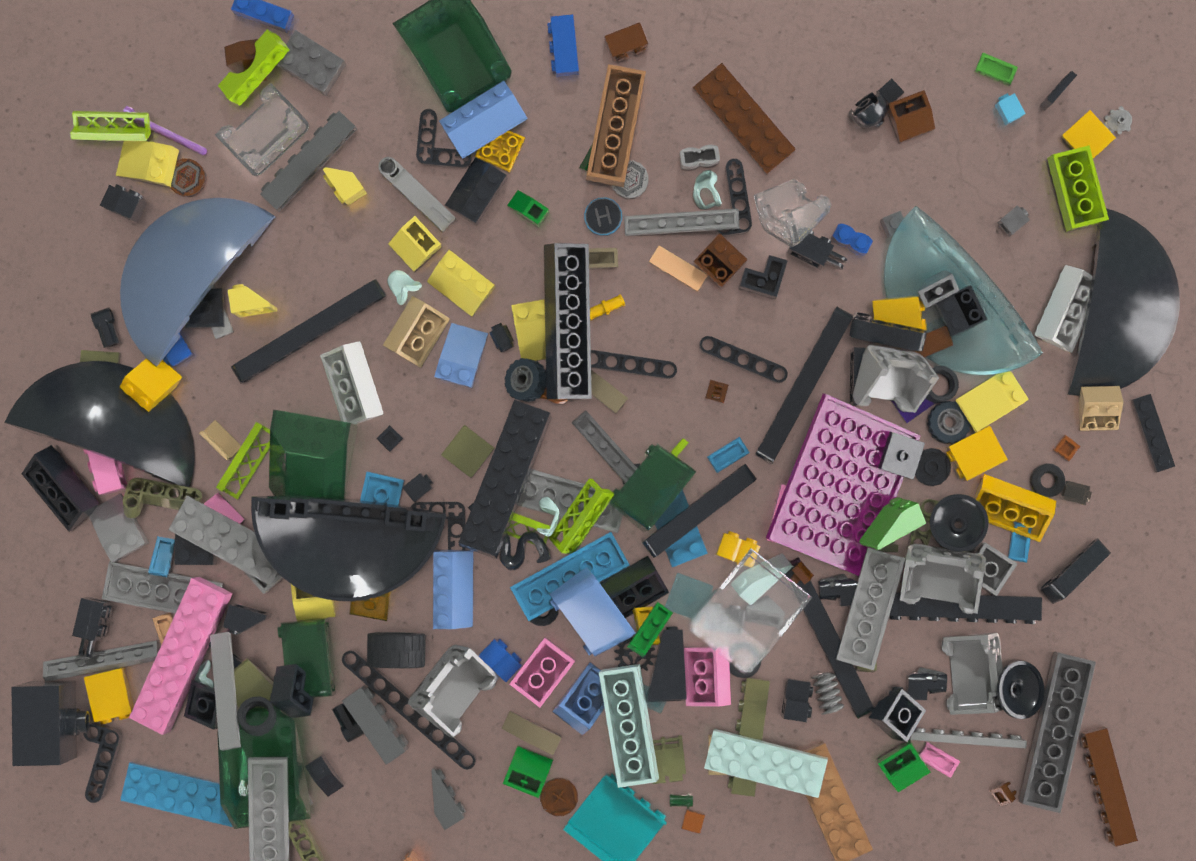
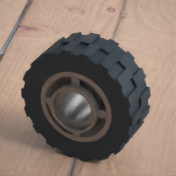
[504,358,546,402]
[927,401,971,444]

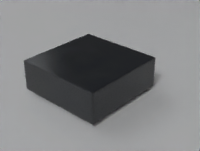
[878,78,904,104]
[376,425,403,452]

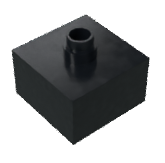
[11,680,90,766]

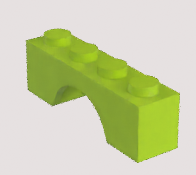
[218,29,290,106]

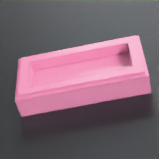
[919,741,960,778]

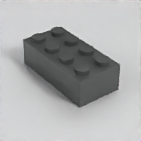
[342,685,408,765]

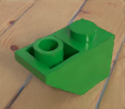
[507,190,549,227]

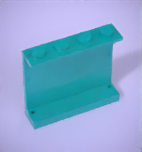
[563,773,667,861]

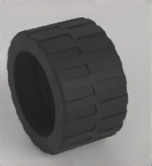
[367,632,426,669]

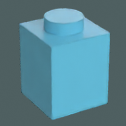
[995,93,1026,125]

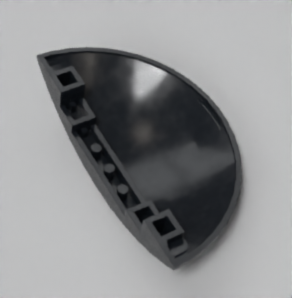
[1067,208,1180,396]
[4,361,195,487]
[251,496,446,601]

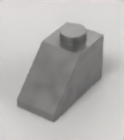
[917,270,960,308]

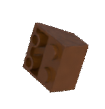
[887,90,936,142]
[693,233,748,288]

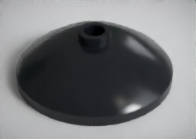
[930,494,989,552]
[997,661,1045,719]

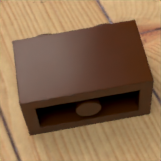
[604,22,648,61]

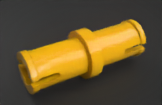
[590,294,625,321]

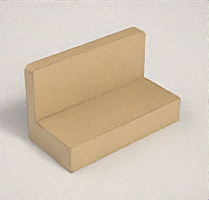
[199,420,242,461]

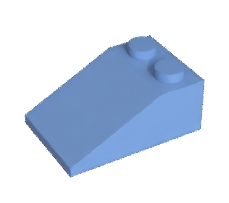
[434,323,488,388]
[552,663,605,735]

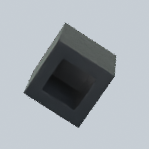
[402,473,433,503]

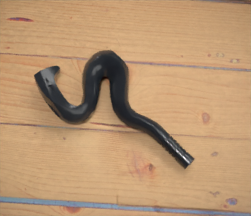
[468,503,551,571]

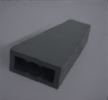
[646,626,687,702]

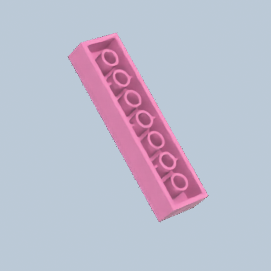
[129,577,233,735]

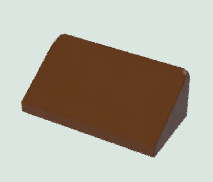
[914,326,953,357]

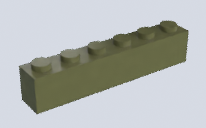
[728,677,770,797]

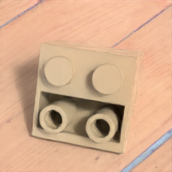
[1079,386,1123,431]

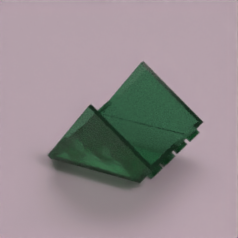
[392,0,512,113]
[269,409,358,499]
[217,706,311,829]

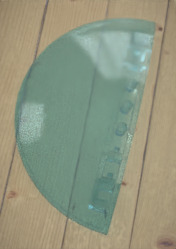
[884,206,1043,375]

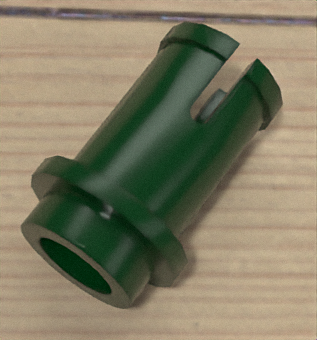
[670,793,693,809]

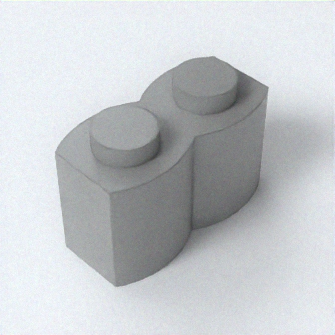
[679,145,720,170]

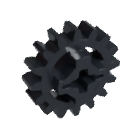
[614,637,656,671]

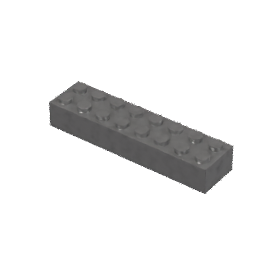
[1019,651,1096,813]

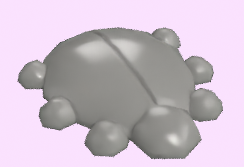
[1104,106,1132,135]

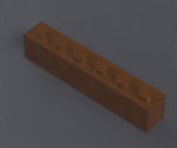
[1080,727,1138,847]

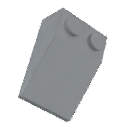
[89,493,149,562]

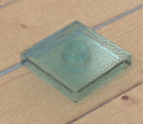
[665,572,713,622]

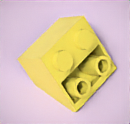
[323,167,367,206]
[388,216,442,272]
[291,584,336,621]

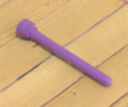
[120,106,207,155]

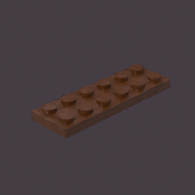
[693,63,796,175]

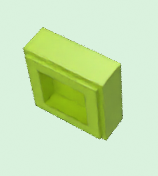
[671,439,689,458]

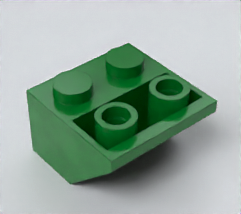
[877,739,931,792]
[503,746,553,798]

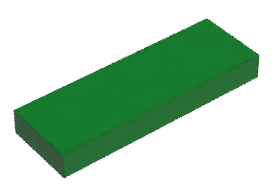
[627,602,673,658]

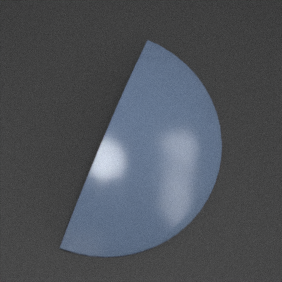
[120,198,275,367]

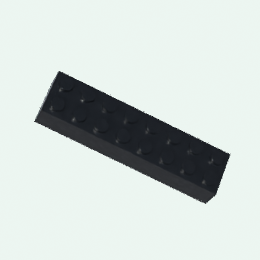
[544,243,592,399]
[458,400,552,559]

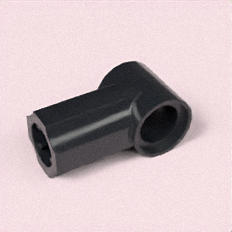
[91,307,120,348]
[332,703,364,743]

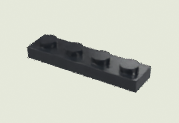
[1131,394,1175,473]

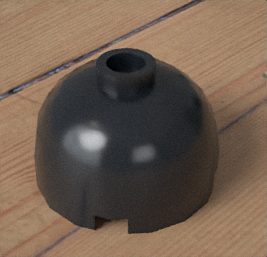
[849,91,888,128]

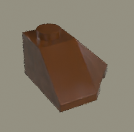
[224,39,267,81]

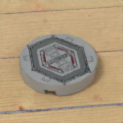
[612,160,648,199]

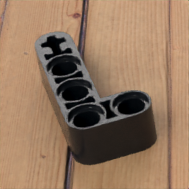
[715,159,752,237]
[849,312,927,351]
[1040,538,1111,604]
[83,723,123,803]

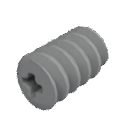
[811,672,844,715]

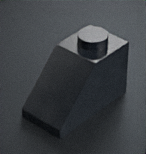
[305,754,344,797]

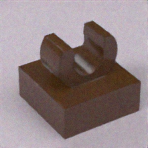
[705,380,729,403]
[789,561,814,585]
[990,782,1017,807]

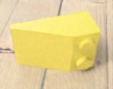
[116,141,179,187]
[511,299,546,361]
[955,367,1029,432]

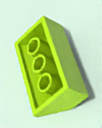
[1047,145,1109,232]

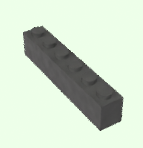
[260,111,357,212]

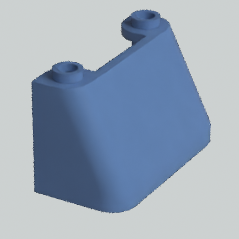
[549,567,636,656]

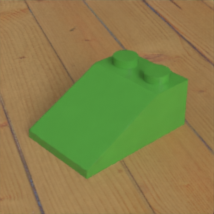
[859,497,926,550]

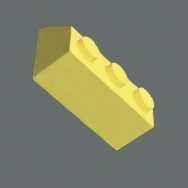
[427,250,495,317]
[228,284,277,318]

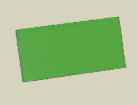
[975,53,1018,86]

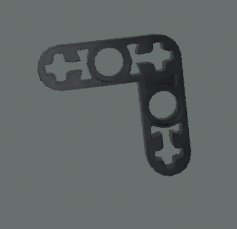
[416,109,472,169]
[411,502,466,550]

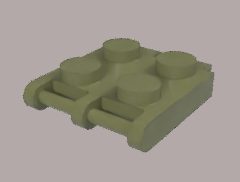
[652,735,686,784]

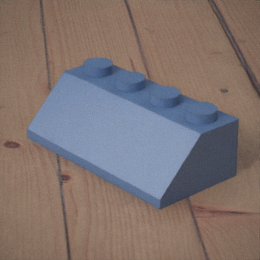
[439,81,528,159]
[433,550,473,629]

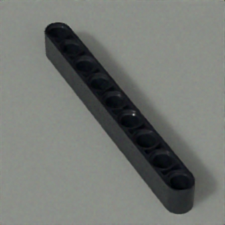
[231,279,386,384]
[755,306,853,464]
[785,557,874,719]
[342,650,477,770]

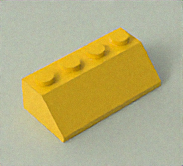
[974,474,1056,542]

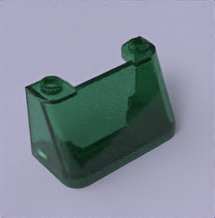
[609,443,696,532]
[278,618,336,698]

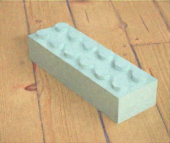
[599,664,659,788]
[704,729,828,798]

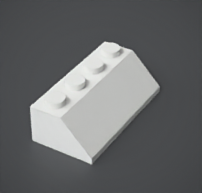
[1034,265,1093,353]
[320,341,383,428]

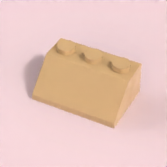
[383,296,450,368]

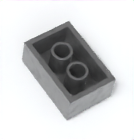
[277,30,346,96]

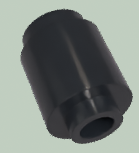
[489,323,514,353]

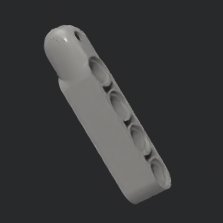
[378,157,456,232]

